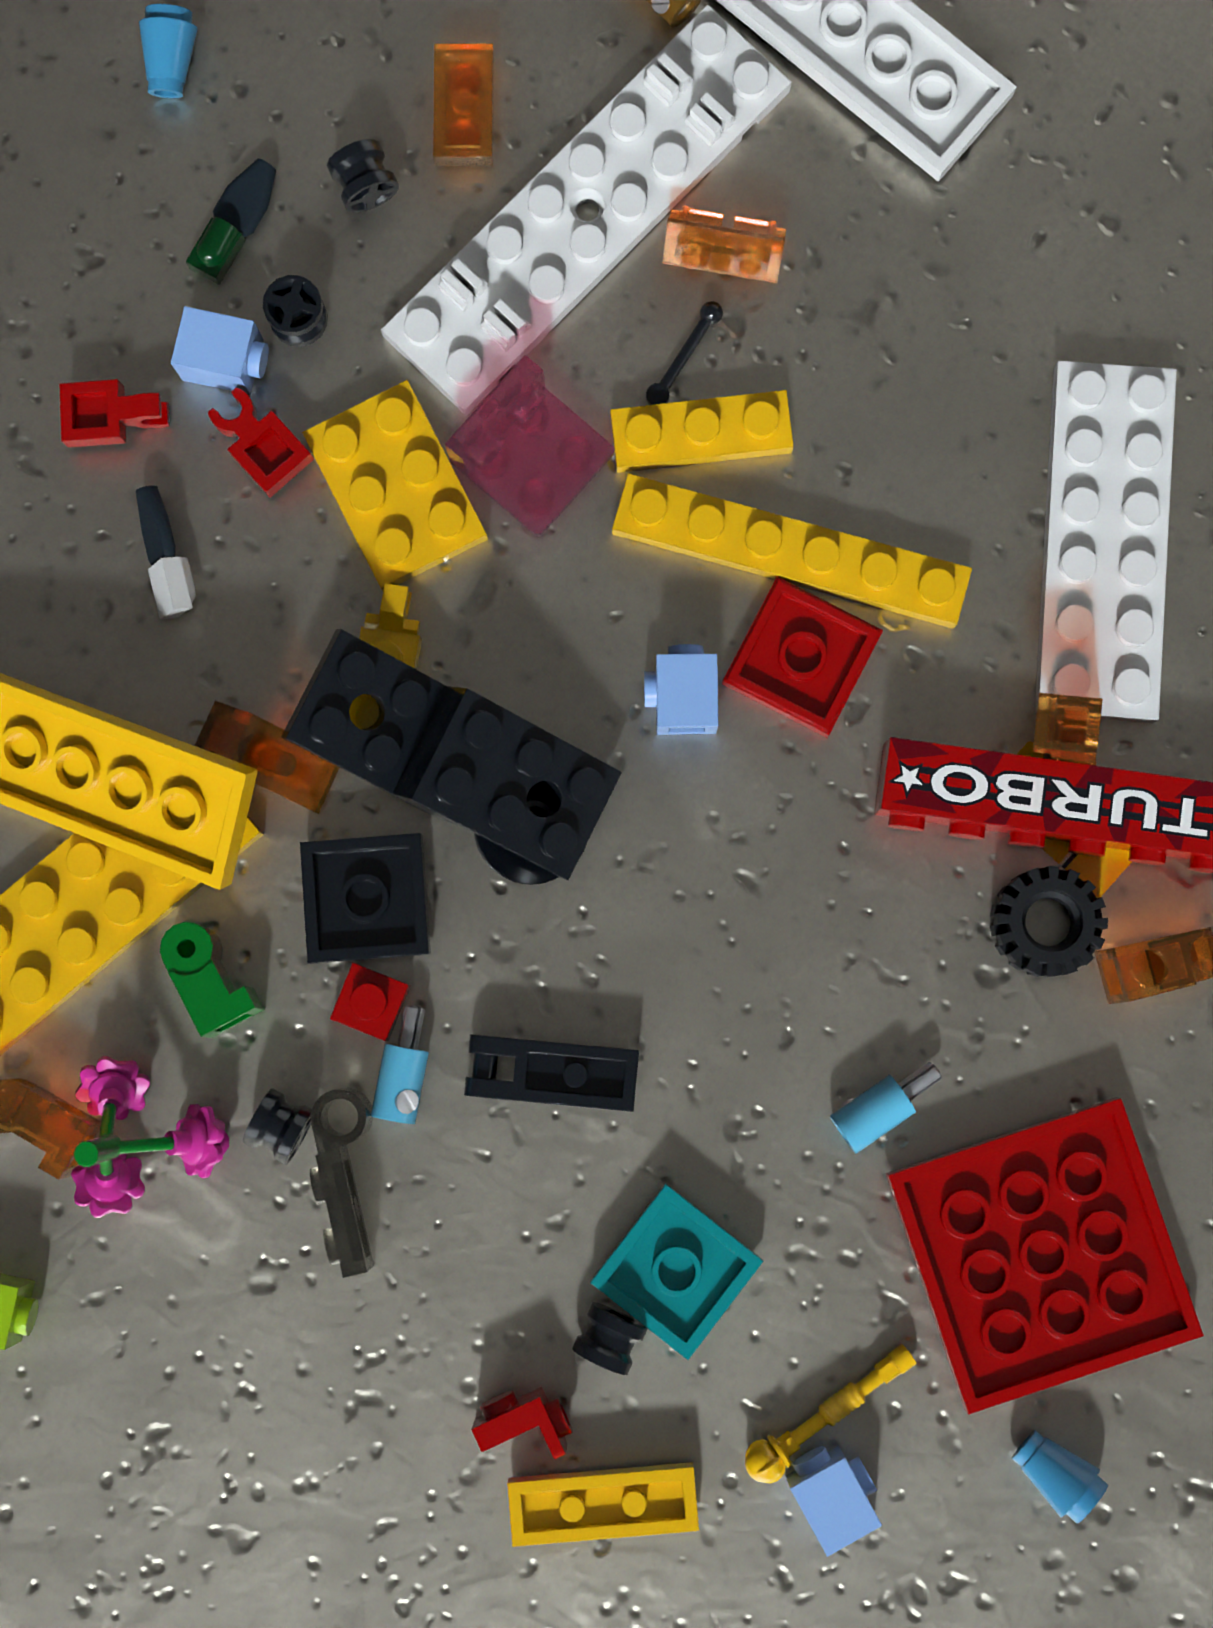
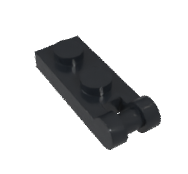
[464,1034,639,1112]

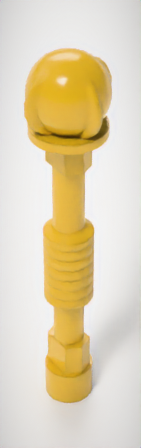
[745,1343,917,1483]

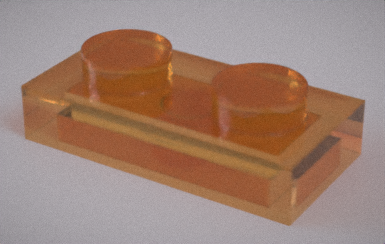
[433,43,494,166]

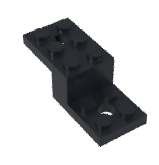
[281,629,622,881]

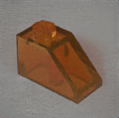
[194,700,339,814]

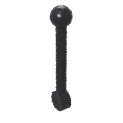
[646,301,723,405]

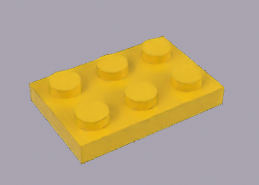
[302,380,488,592]

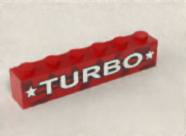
[874,737,1213,873]

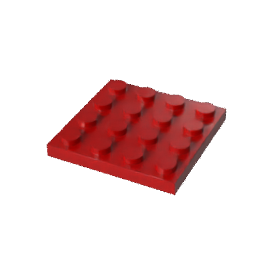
[885,1097,1204,1414]

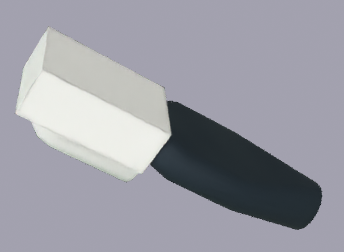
[136,485,196,620]

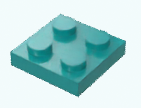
[590,1183,764,1360]

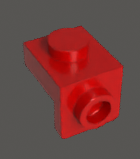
[471,1387,573,1459]

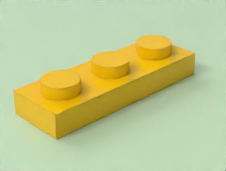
[610,390,794,473]
[507,1462,699,1547]

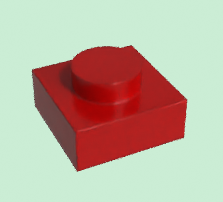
[330,963,411,1041]

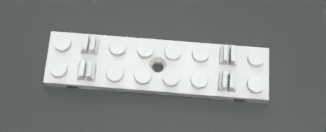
[381,5,792,416]

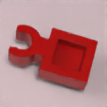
[208,387,314,498]

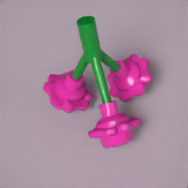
[71,1056,229,1218]

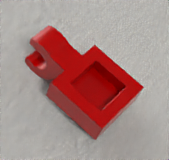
[59,379,170,448]

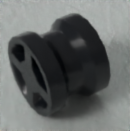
[327,139,399,213]
[263,275,328,347]
[243,1088,316,1165]
[572,1302,648,1375]

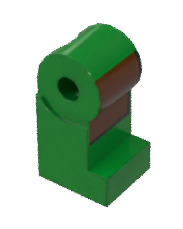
[160,922,265,1038]

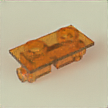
[662,205,787,283]

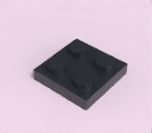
[300,833,431,964]

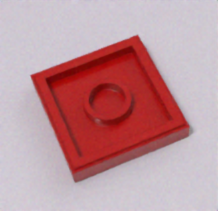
[722,576,883,738]

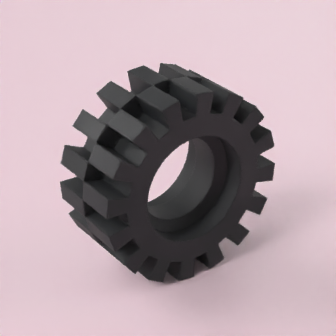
[990,866,1108,977]

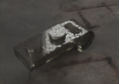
[310,1088,374,1278]

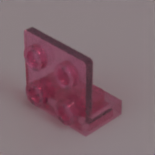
[445,355,614,537]

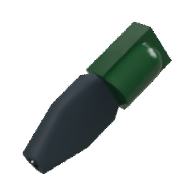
[186,158,276,285]

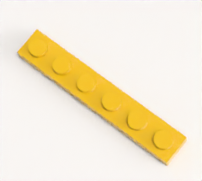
[612,473,972,629]

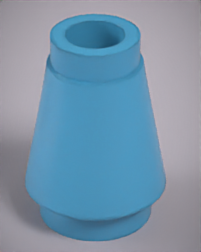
[139,4,198,99]
[1012,1430,1109,1524]

